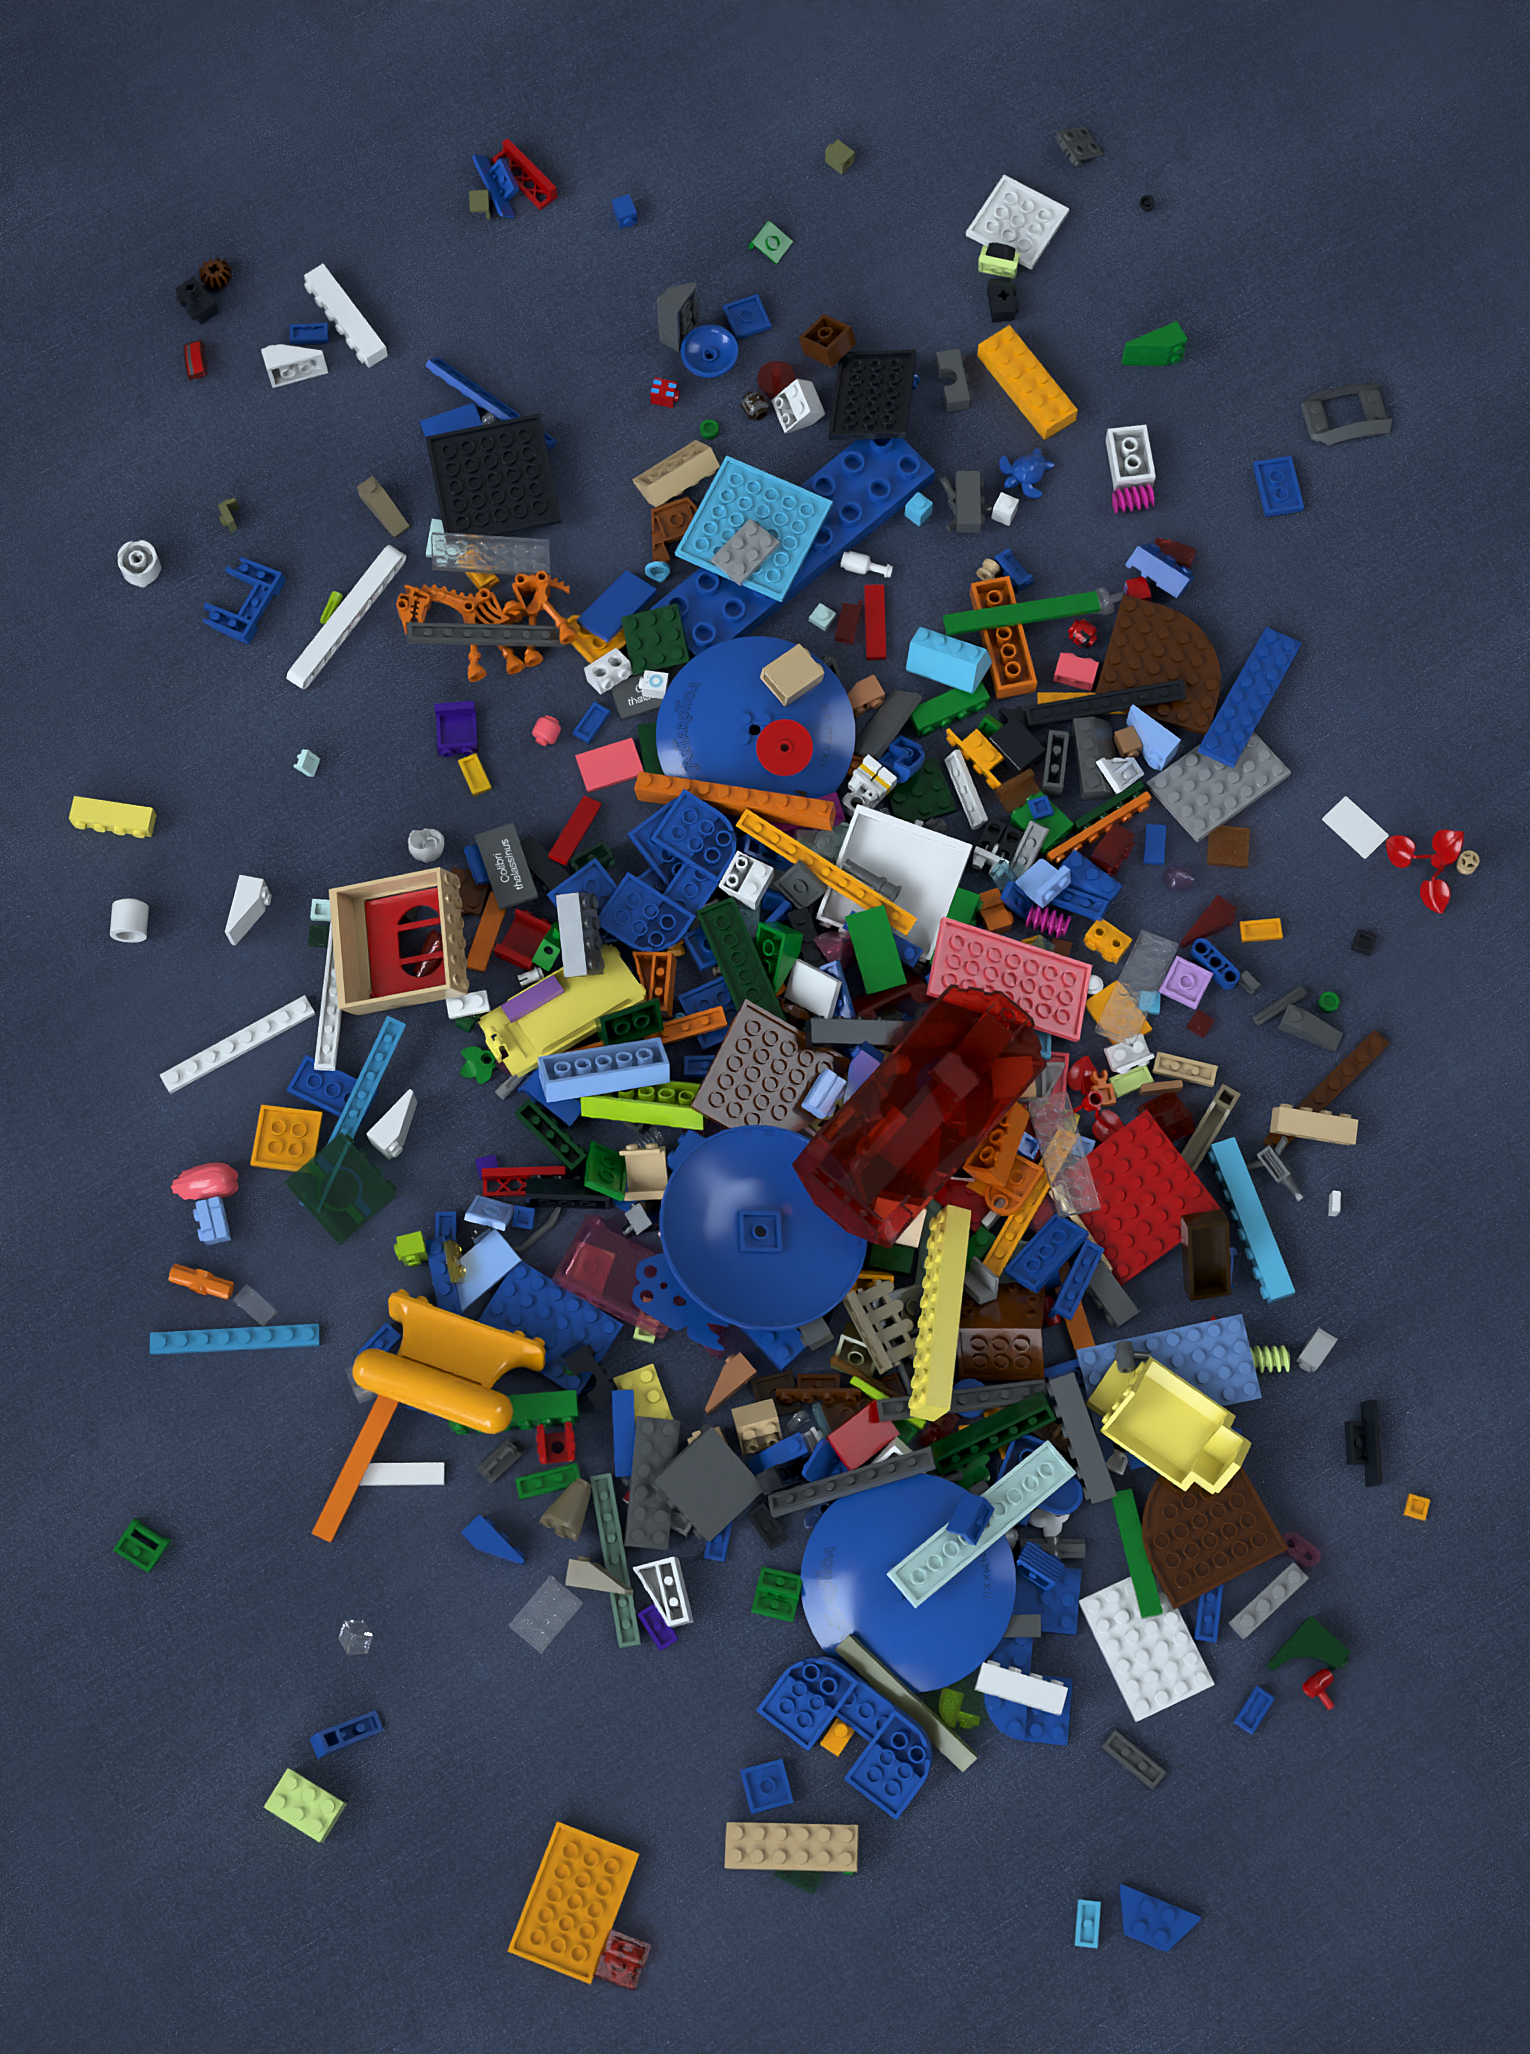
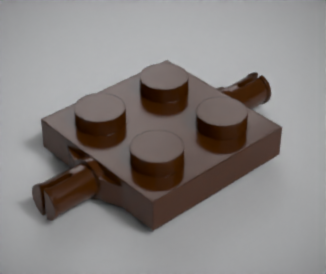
[451,867,490,918]

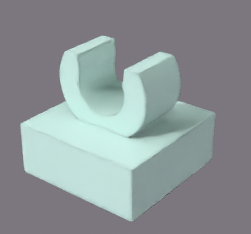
[294,749,320,777]

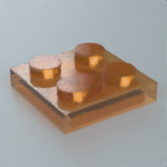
[1206,826,1250,869]

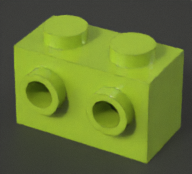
[394,1231,428,1267]

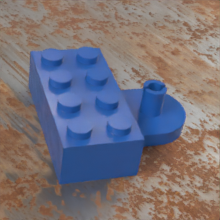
[995,1434,1083,1528]

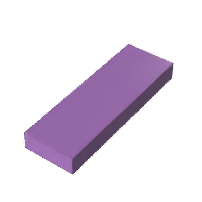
[501,975,564,1023]

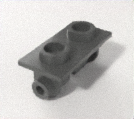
[476,1439,522,1484]

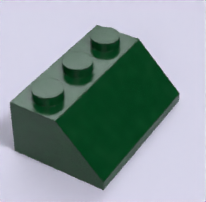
[595,998,664,1046]

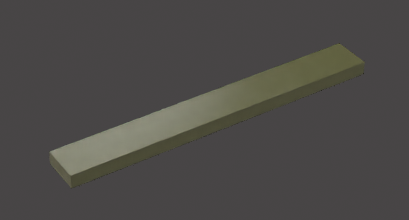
[835,1633,979,1772]

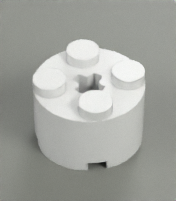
[117,540,162,587]

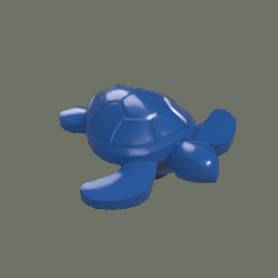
[999,448,1054,499]

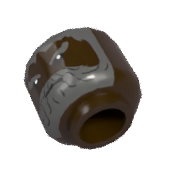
[741,391,769,421]

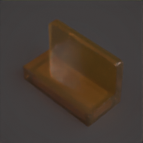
[995,768,1040,813]

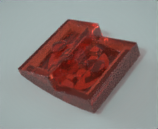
[592,1930,651,1991]

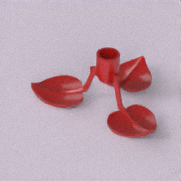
[1386,829,1465,914]
[1033,1056,1124,1143]

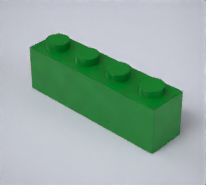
[908,681,990,737]
[929,887,984,965]

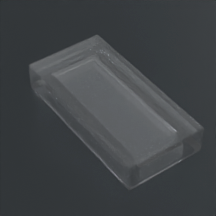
[232,1284,278,1327]

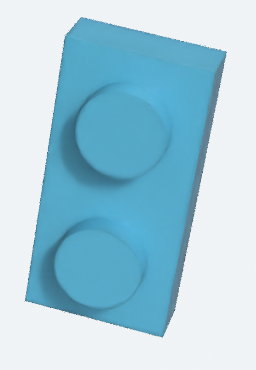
[1074,1900,1101,1948]

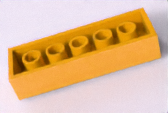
[977,325,1078,440]

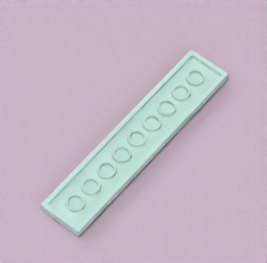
[887,1440,1076,1609]

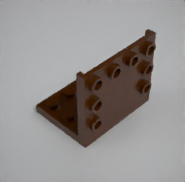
[957,1282,1046,1380]

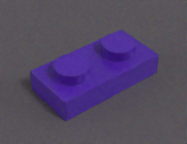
[637,1603,679,1651]

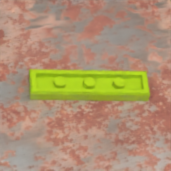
[850,1376,927,1431]

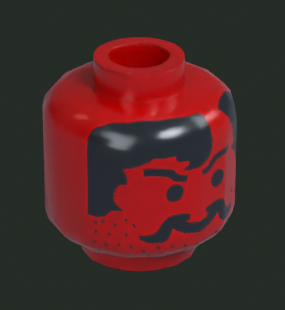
[1067,619,1098,648]

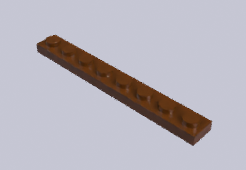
[1262,1030,1390,1149]

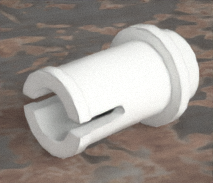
[517,966,545,987]

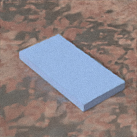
[432,1229,523,1313]

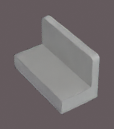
[963,1257,999,1305]

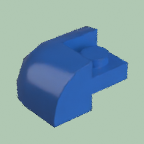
[877,735,925,783]

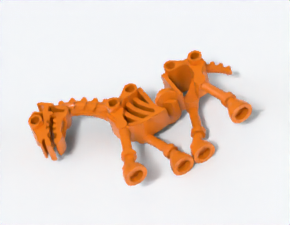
[396,571,579,682]

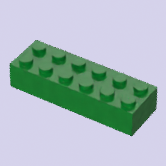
[448,1390,580,1435]

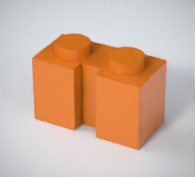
[978,888,1014,934]

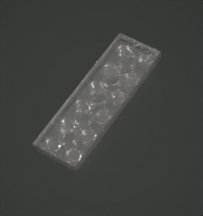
[431,532,550,576]
[1095,929,1179,1047]
[1026,1091,1101,1218]

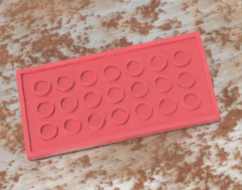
[926,917,1092,1042]

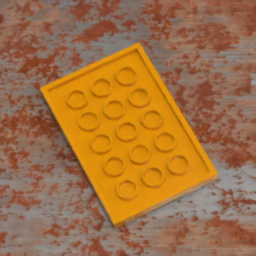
[508,1822,640,1984]

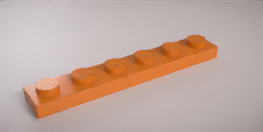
[1046,791,1152,865]

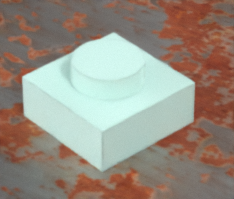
[809,603,836,631]

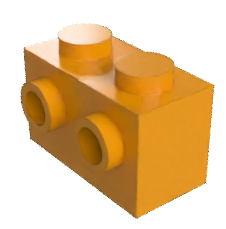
[1083,919,1133,964]

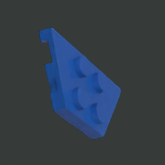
[1119,1884,1201,1952]

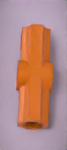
[168,1264,235,1301]

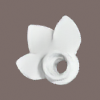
[1028,1509,1070,1537]

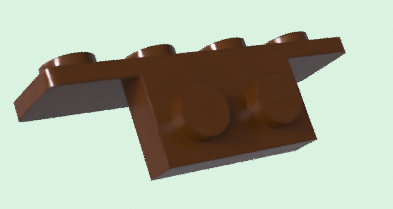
[776,1374,861,1403]

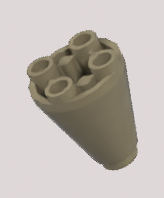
[539,1478,592,1541]

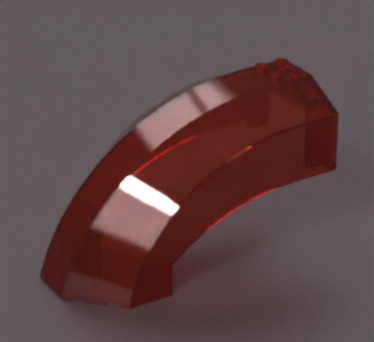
[792,984,1047,1249]

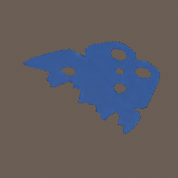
[632,1253,729,1351]

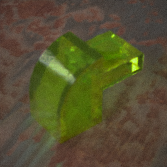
[938,1687,981,1730]

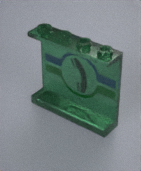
[284,1132,397,1245]

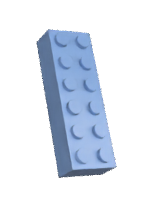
[538,1037,670,1103]

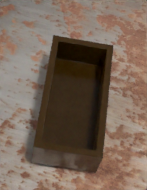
[1181,1209,1231,1301]

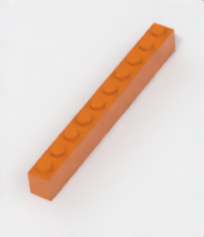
[634,771,836,831]

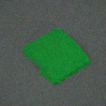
[751,1567,803,1622]

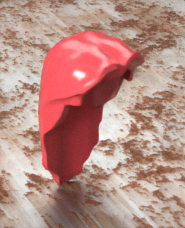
[170,1162,239,1200]

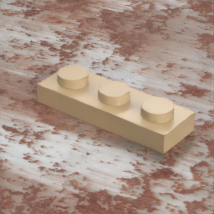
[1152,1051,1218,1087]

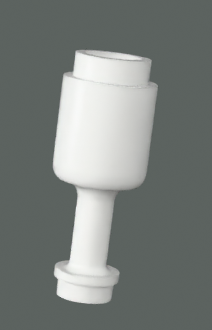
[840,551,893,578]

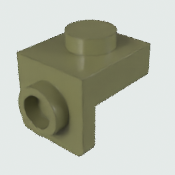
[218,497,239,533]

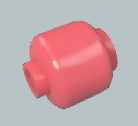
[532,715,561,746]

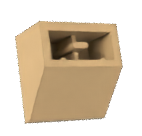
[731,1399,783,1455]

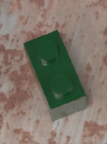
[868,1240,914,1278]

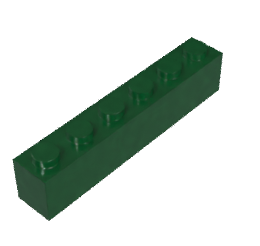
[928,1390,1057,1476]

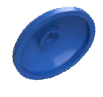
[681,325,738,378]

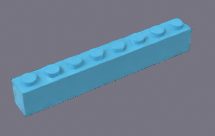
[1207,1137,1295,1304]

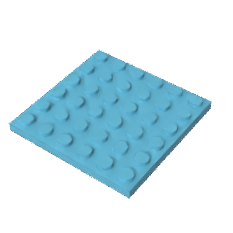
[675,455,833,602]

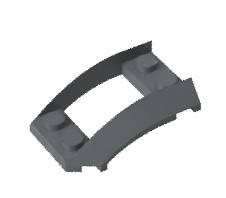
[1301,382,1392,447]

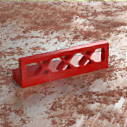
[491,138,558,211]
[482,1166,566,1197]

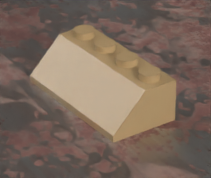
[632,440,720,507]

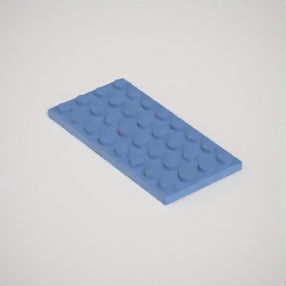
[1076,1314,1262,1434]

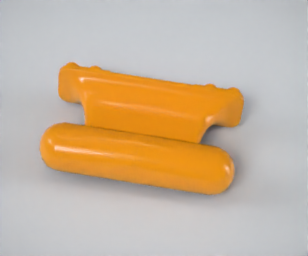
[352,1289,545,1434]

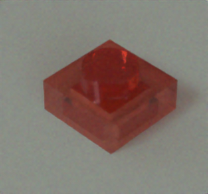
[1186,1010,1215,1038]

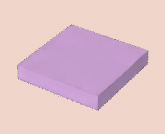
[1159,956,1214,1010]

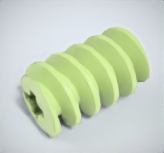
[1250,1345,1290,1373]

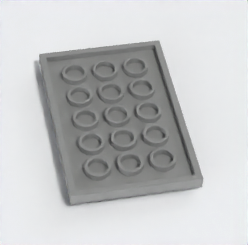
[1146,732,1291,843]

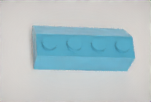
[906,627,992,694]

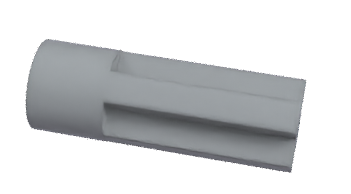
[495,1074,528,1100]

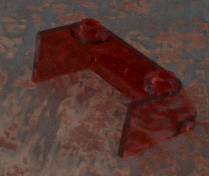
[851,973,945,1022]

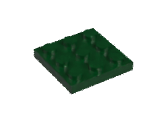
[621,603,691,676]
[886,756,956,824]

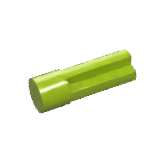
[320,591,343,624]

